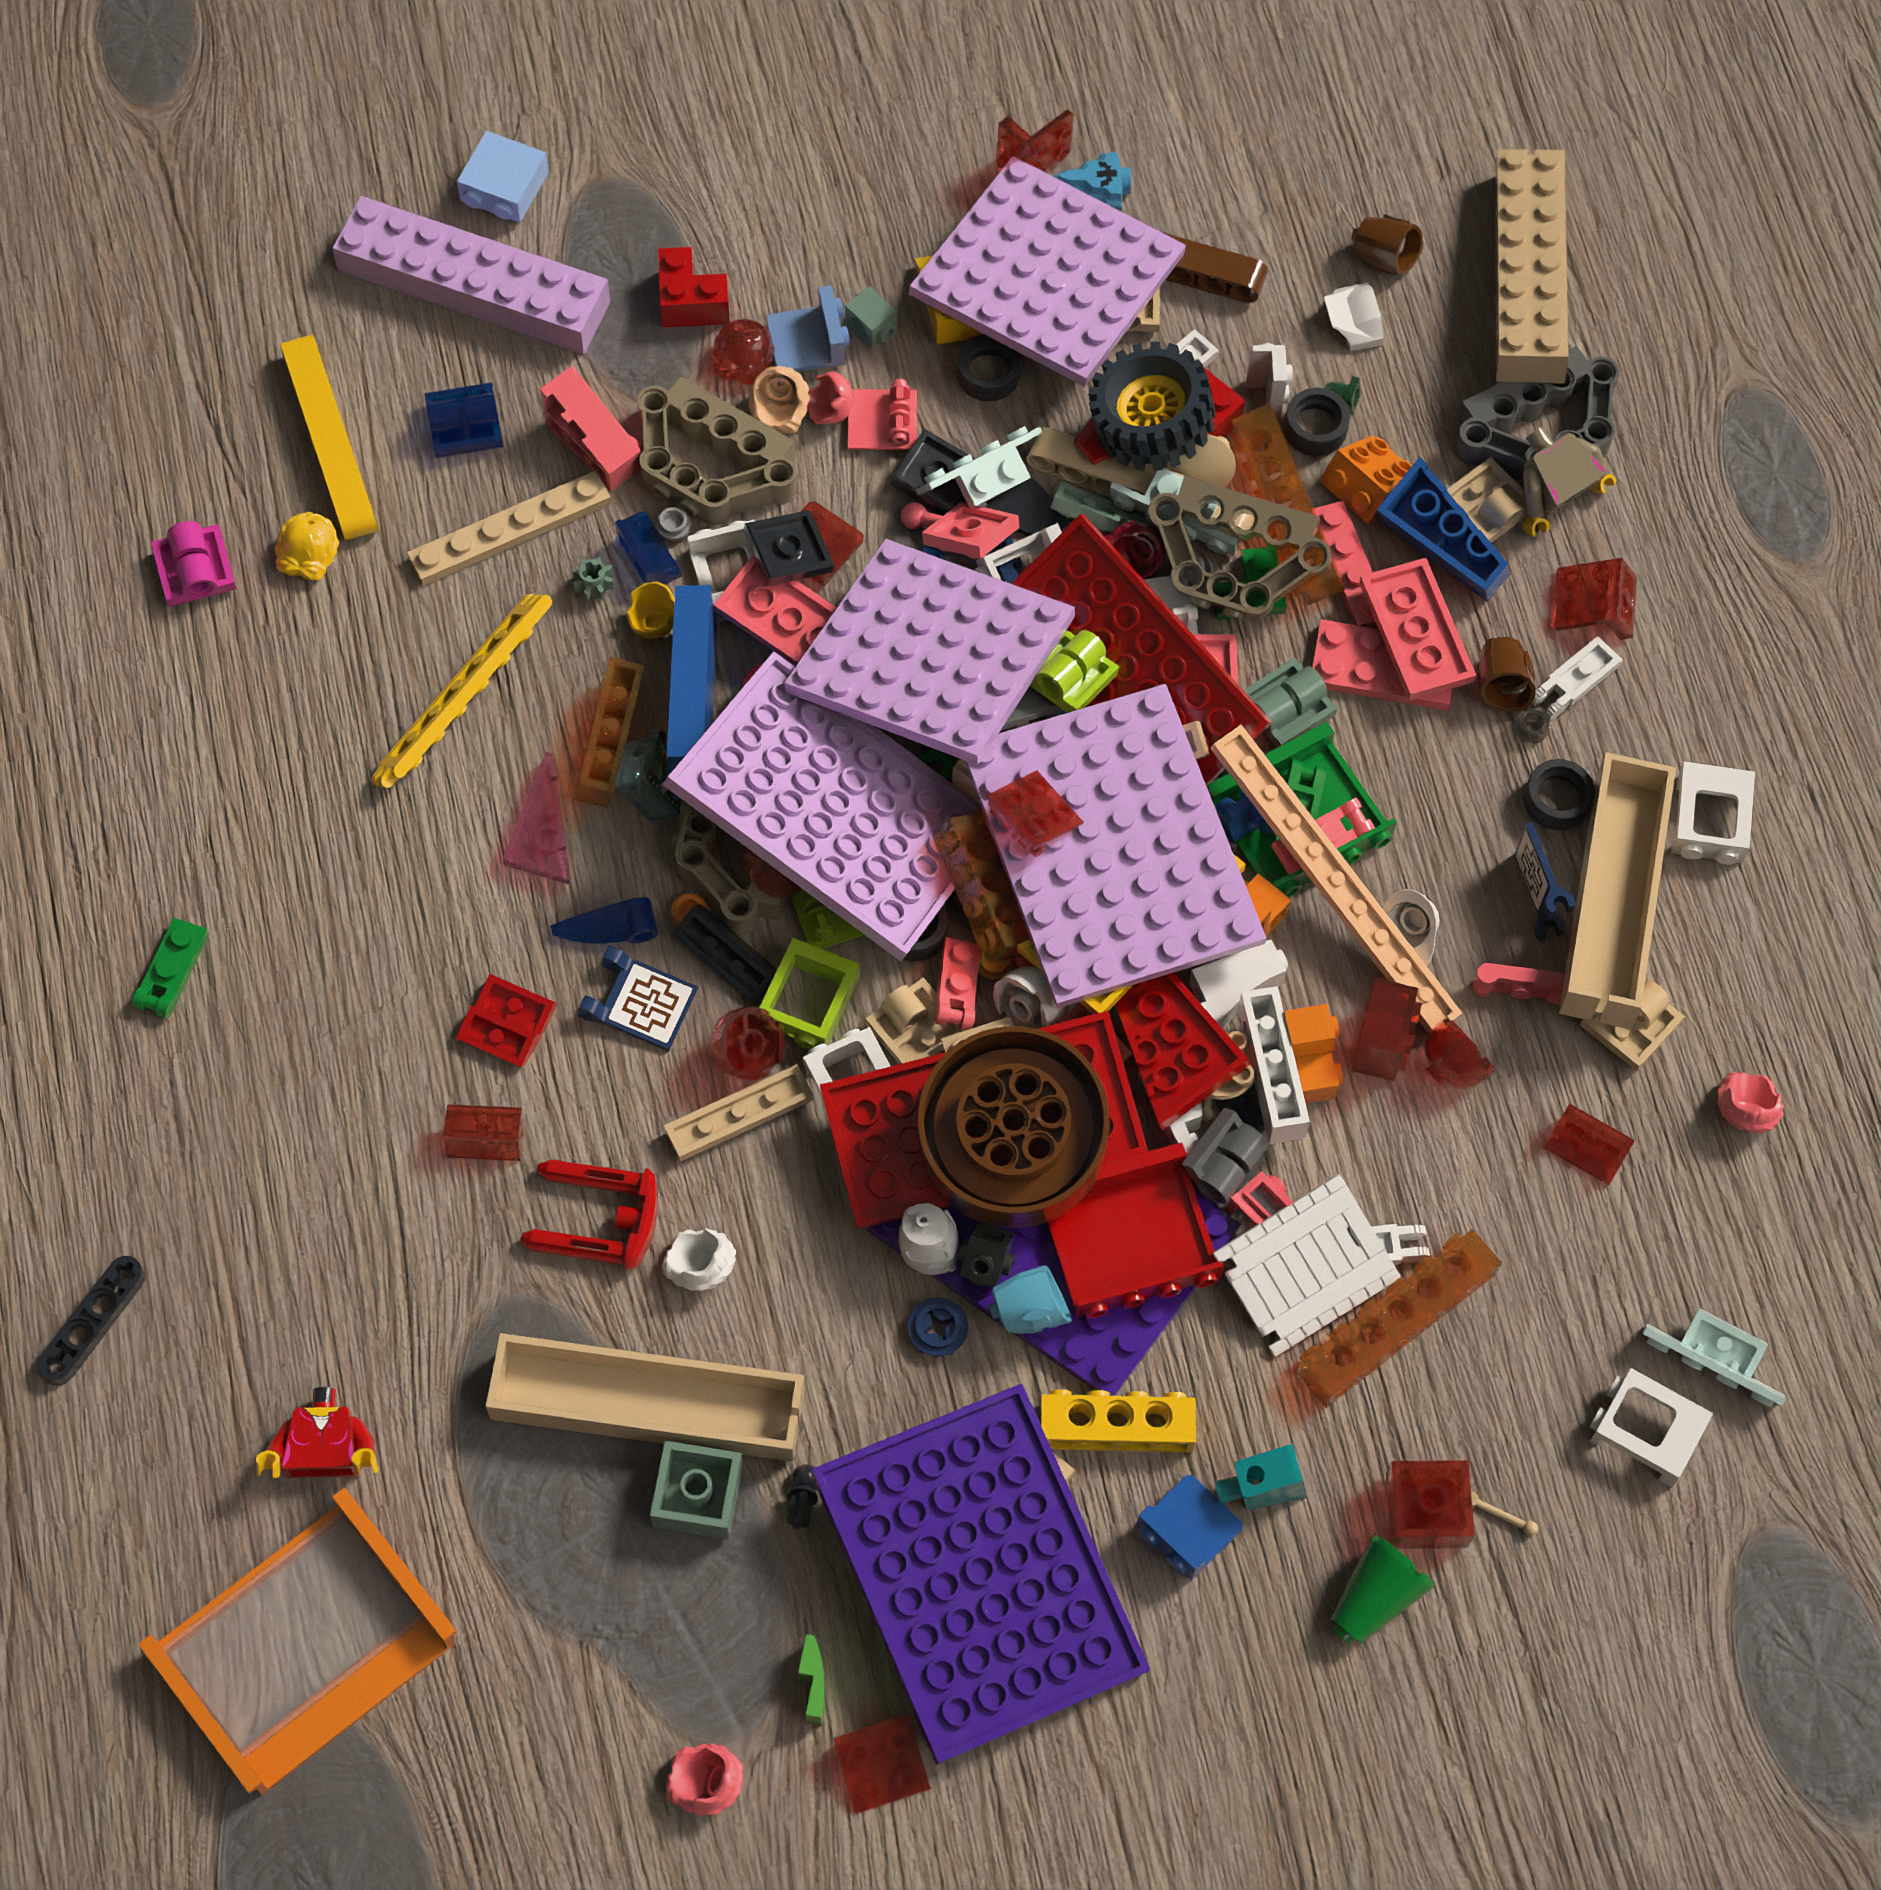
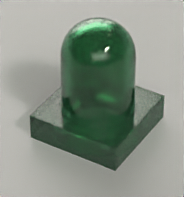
[1323,376,1361,415]

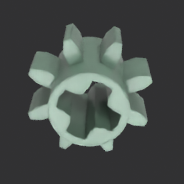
[572,557,615,602]

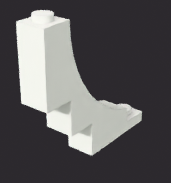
[1138,940,1288,1158]

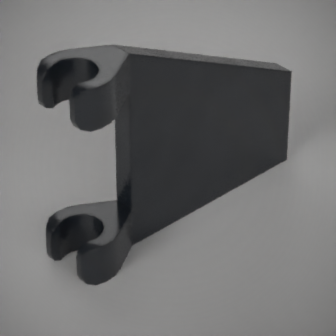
[962,474,1073,536]

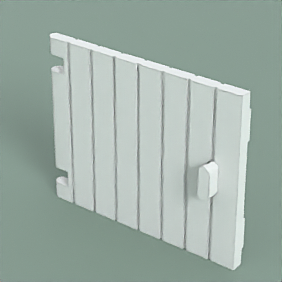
[1212,1174,1401,1357]

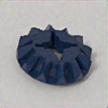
[908,1297,968,1358]

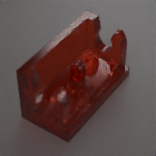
[1544,1103,1635,1185]
[443,1104,523,1161]

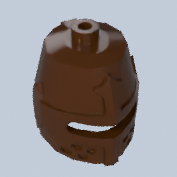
[1351,214,1423,275]
[1477,637,1536,711]

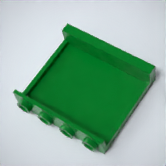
[1206,722,1397,898]

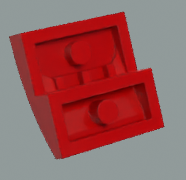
[456,973,558,1068]

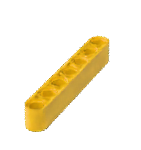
[280,334,378,541]

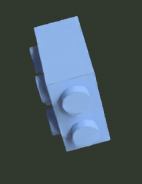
[457,131,549,223]

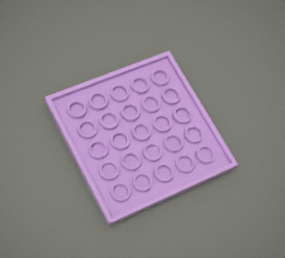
[909,156,1186,387]
[784,539,1075,765]

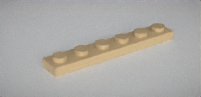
[407,470,611,586]

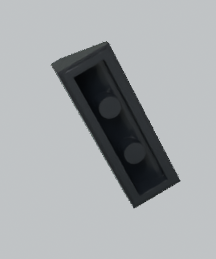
[672,904,777,1004]

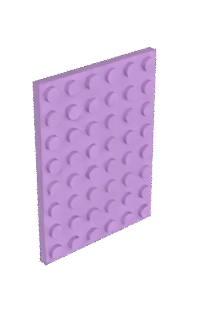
[663,651,985,961]
[964,684,1267,1009]

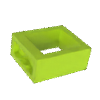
[757,938,860,1050]

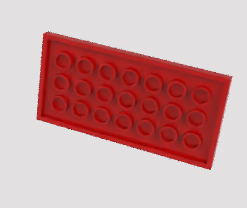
[1012,514,1273,786]
[820,1011,1148,1230]

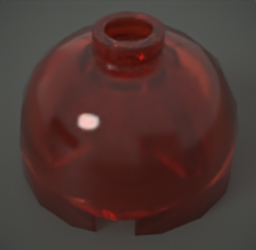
[709,1006,785,1081]
[1424,1016,1496,1090]

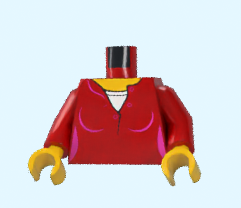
[256,1387,379,1478]

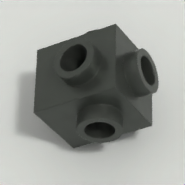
[958,1221,1015,1287]

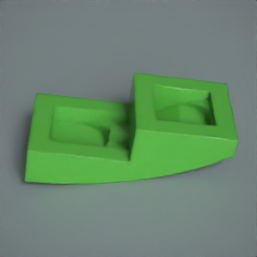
[798,1634,825,1726]

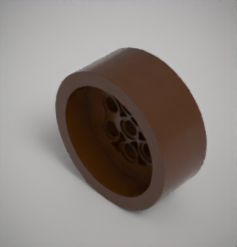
[918,1026,1110,1228]

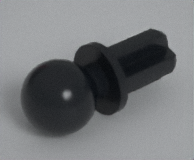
[787,1464,818,1530]

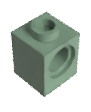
[845,286,897,349]

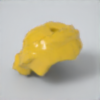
[275,512,339,581]

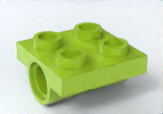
[1030,630,1119,713]

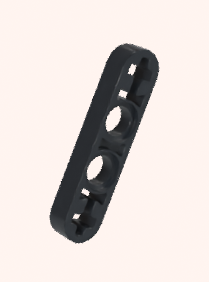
[38,1256,145,1386]

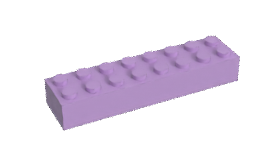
[333,196,610,355]

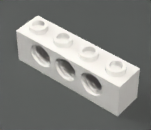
[1237,986,1310,1144]

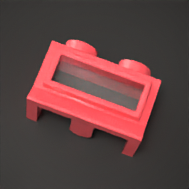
[1227,1171,1293,1229]

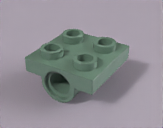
[1244,657,1337,748]

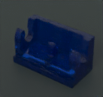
[615,511,683,585]

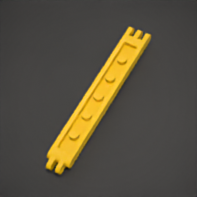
[371,594,552,788]

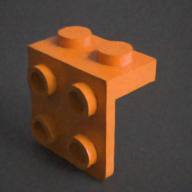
[1319,436,1412,524]

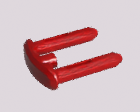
[520,1159,658,1272]

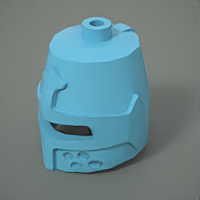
[989,1265,1072,1334]

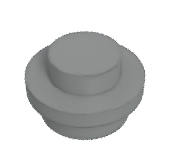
[656,507,691,541]

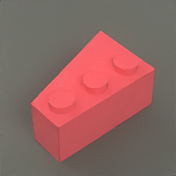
[540,366,643,492]

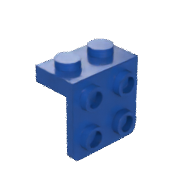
[1136,1475,1242,1581]

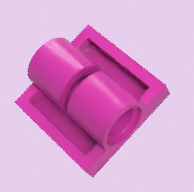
[151,521,237,607]

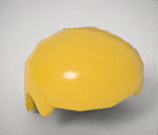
[626,582,675,639]

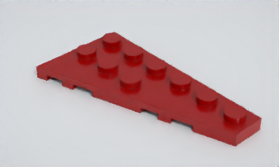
[1116,972,1251,1131]

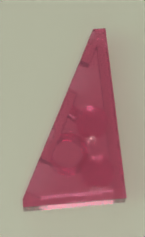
[502,752,571,885]

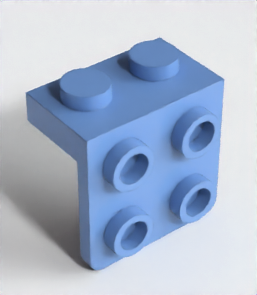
[767,285,850,372]

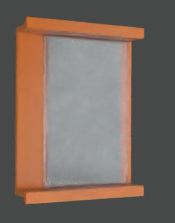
[138,1487,457,1795]

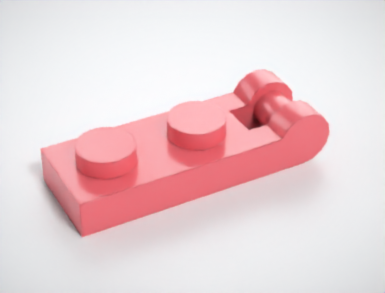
[1271,798,1375,874]
[934,937,981,1030]
[1472,963,1565,1004]

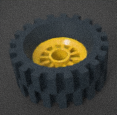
[1088,342,1216,471]

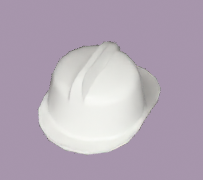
[1383,889,1440,966]

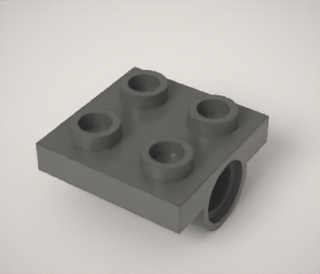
[1182,1108,1269,1212]

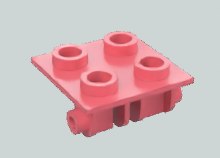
[848,379,917,450]

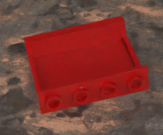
[1047,1142,1224,1319]

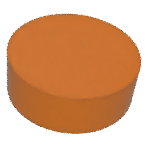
[671,893,707,926]

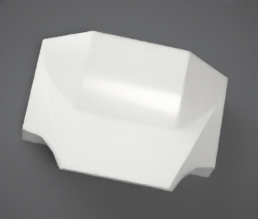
[1324,283,1384,351]

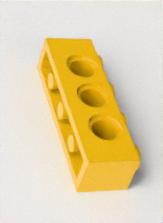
[1040,1389,1196,1453]

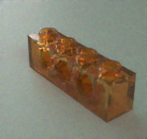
[573,657,644,808]
[932,812,1031,964]

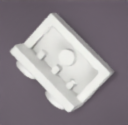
[1245,343,1293,417]

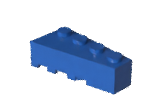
[1377,456,1509,602]

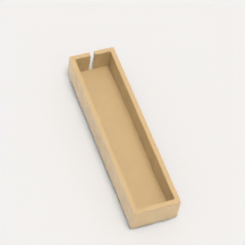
[1495,149,1568,383]
[1559,752,1676,1030]
[486,1333,805,1462]

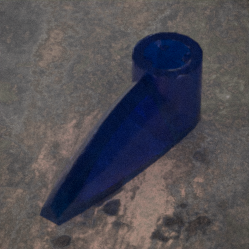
[550,897,659,944]

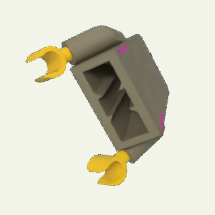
[1523,426,1616,537]

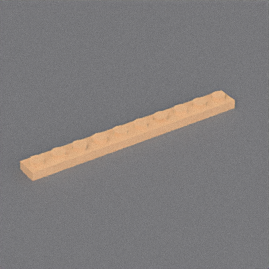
[1210,725,1462,1037]

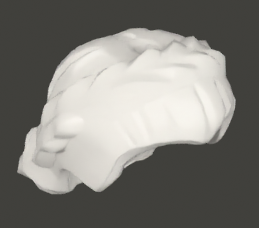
[662,1228,736,1291]

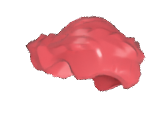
[1717,1072,1784,1134]
[666,1743,743,1816]

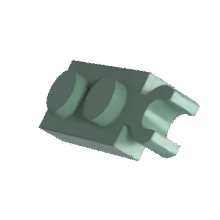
[1050,482,1146,532]

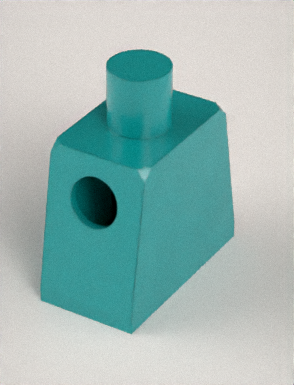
[1215,1444,1307,1510]

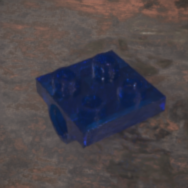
[424,382,504,458]

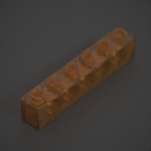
[1231,403,1346,606]
[1297,1229,1502,1408]

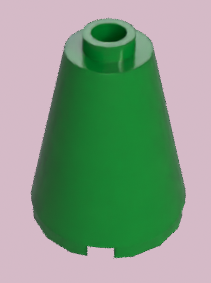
[1330,1533,1436,1645]

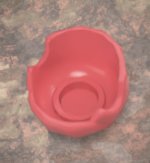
[807,371,853,425]

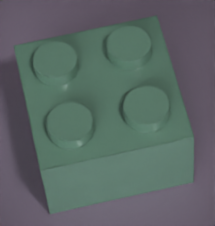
[650,1441,743,1540]

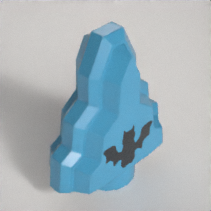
[1053,152,1131,211]

